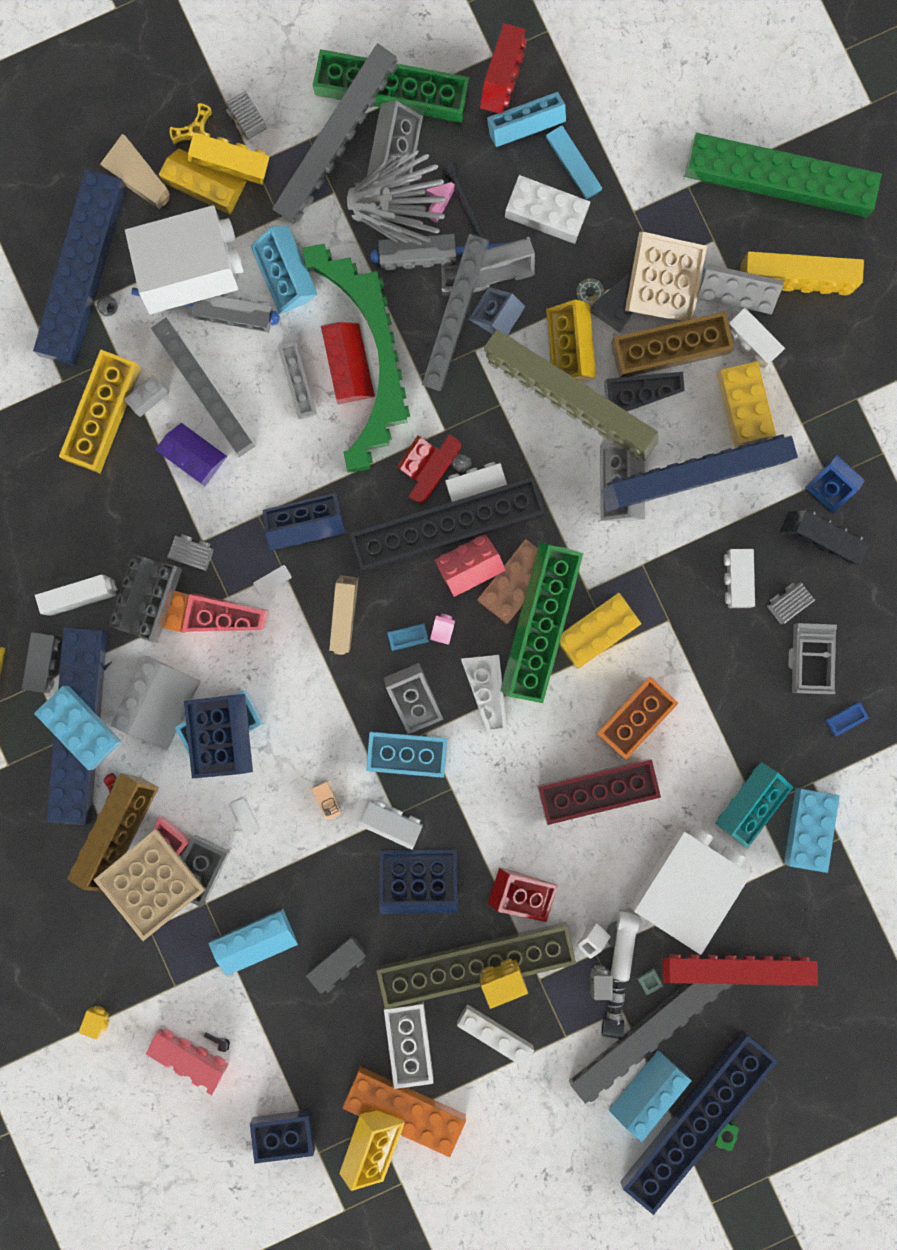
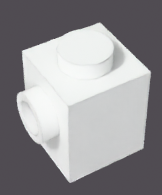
[576,923,611,959]

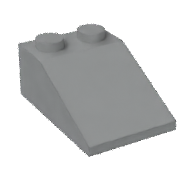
[384,663,443,734]

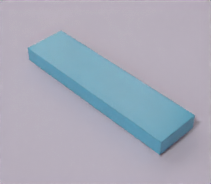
[546,126,602,200]

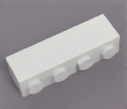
[457,1004,534,1067]

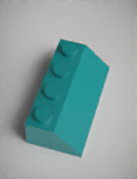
[715,762,793,849]

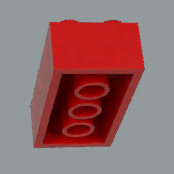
[480,23,527,114]

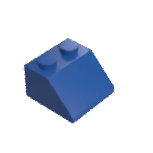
[805,455,865,513]

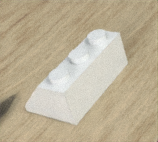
[359,800,423,850]

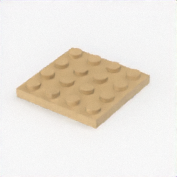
[625,232,707,321]
[94,829,206,941]

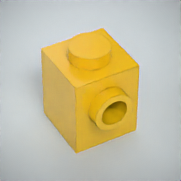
[79,1006,110,1040]

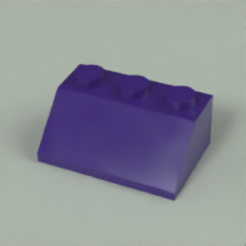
[155,422,228,487]

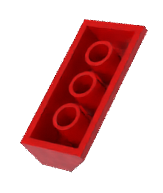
[321,322,375,405]

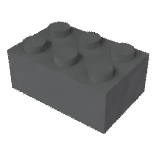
[181,835,230,907]

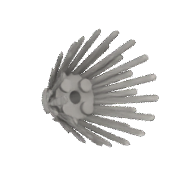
[347,150,446,245]

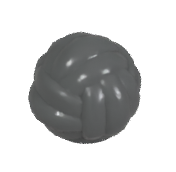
[97,295,118,317]
[451,453,472,473]

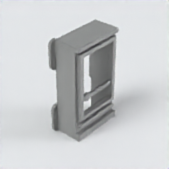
[473,237,535,293]
[788,623,837,694]

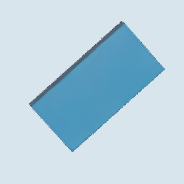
[387,623,429,651]

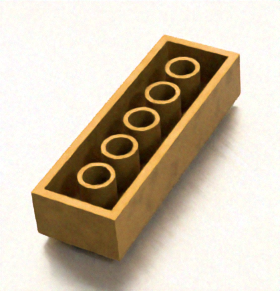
[611,312,734,378]
[67,773,159,892]

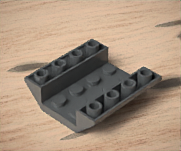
[109,554,182,643]

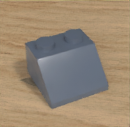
[469,287,525,335]

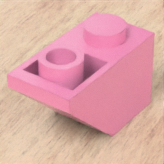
[430,614,455,645]

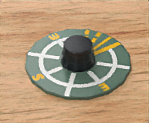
[576,278,604,306]

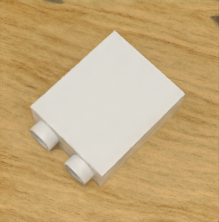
[125,205,244,314]
[629,825,751,955]

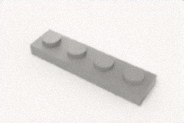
[278,341,317,420]

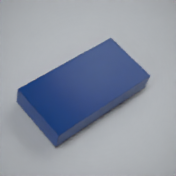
[825,701,869,737]

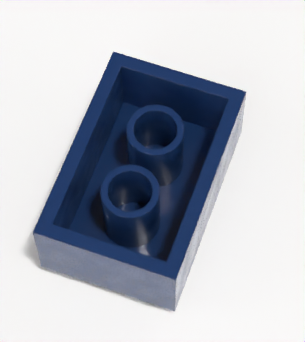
[250,1109,315,1164]

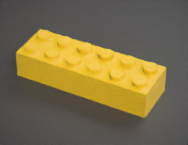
[740,252,864,295]
[59,350,141,473]

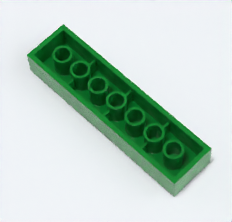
[313,49,469,123]
[500,542,584,703]

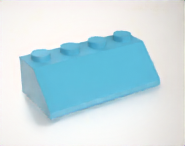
[250,226,318,314]
[208,909,298,976]
[609,1050,691,1142]

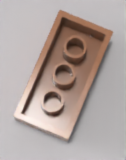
[477,539,538,624]

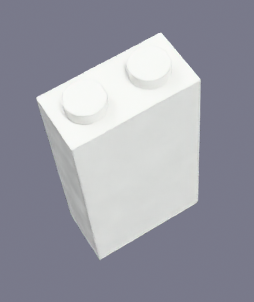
[35,575,118,616]

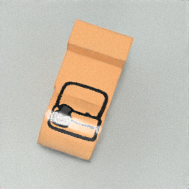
[311,781,342,820]

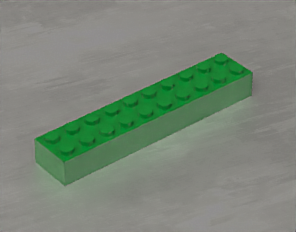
[684,132,882,218]

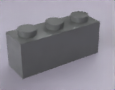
[22,632,61,693]
[306,935,367,994]

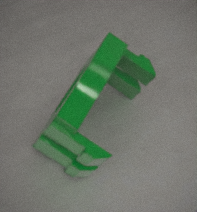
[715,1121,739,1151]

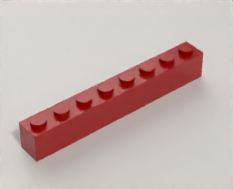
[663,954,818,985]

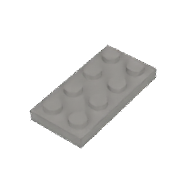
[698,264,784,314]

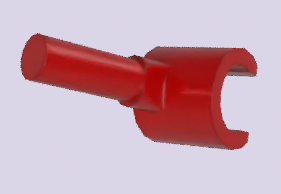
[103,773,117,793]

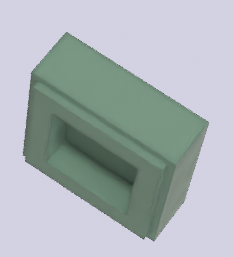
[637,968,663,995]

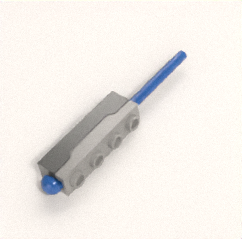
[370,234,508,270]
[131,288,280,333]

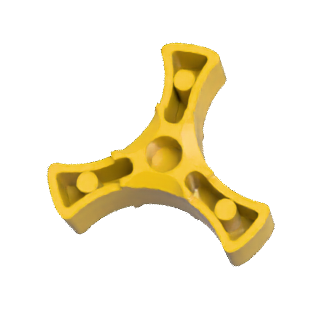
[170,103,212,144]

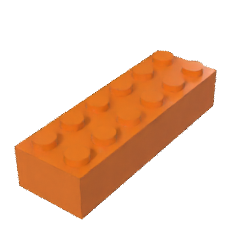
[342,1066,466,1158]

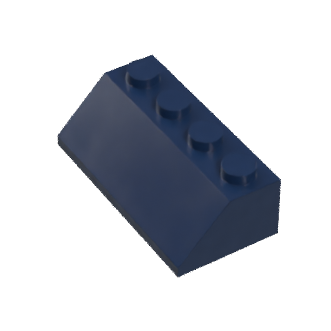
[262,493,345,550]

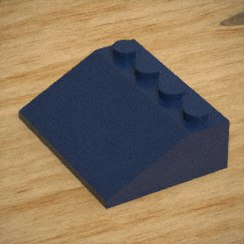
[184,694,253,779]
[379,849,458,914]

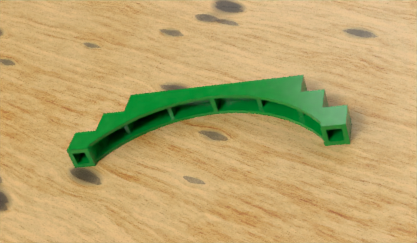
[302,243,410,473]

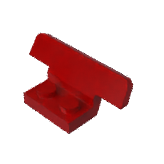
[397,434,461,503]

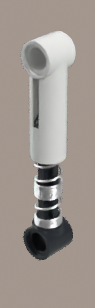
[601,911,639,1039]

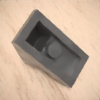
[441,265,459,296]

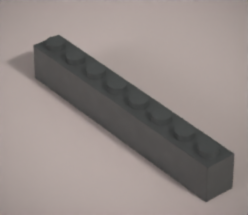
[422,233,490,391]
[151,317,255,457]

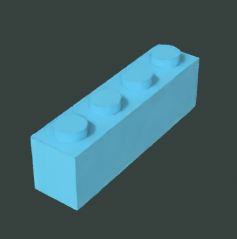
[487,92,566,147]

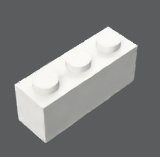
[728,308,785,368]
[445,462,507,502]
[724,549,755,608]

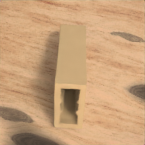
[100,134,170,209]
[329,575,359,655]

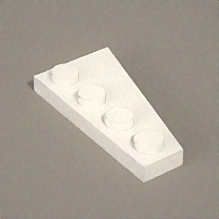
[461,655,507,733]

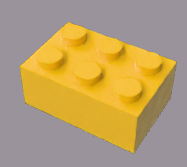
[480,959,528,1009]

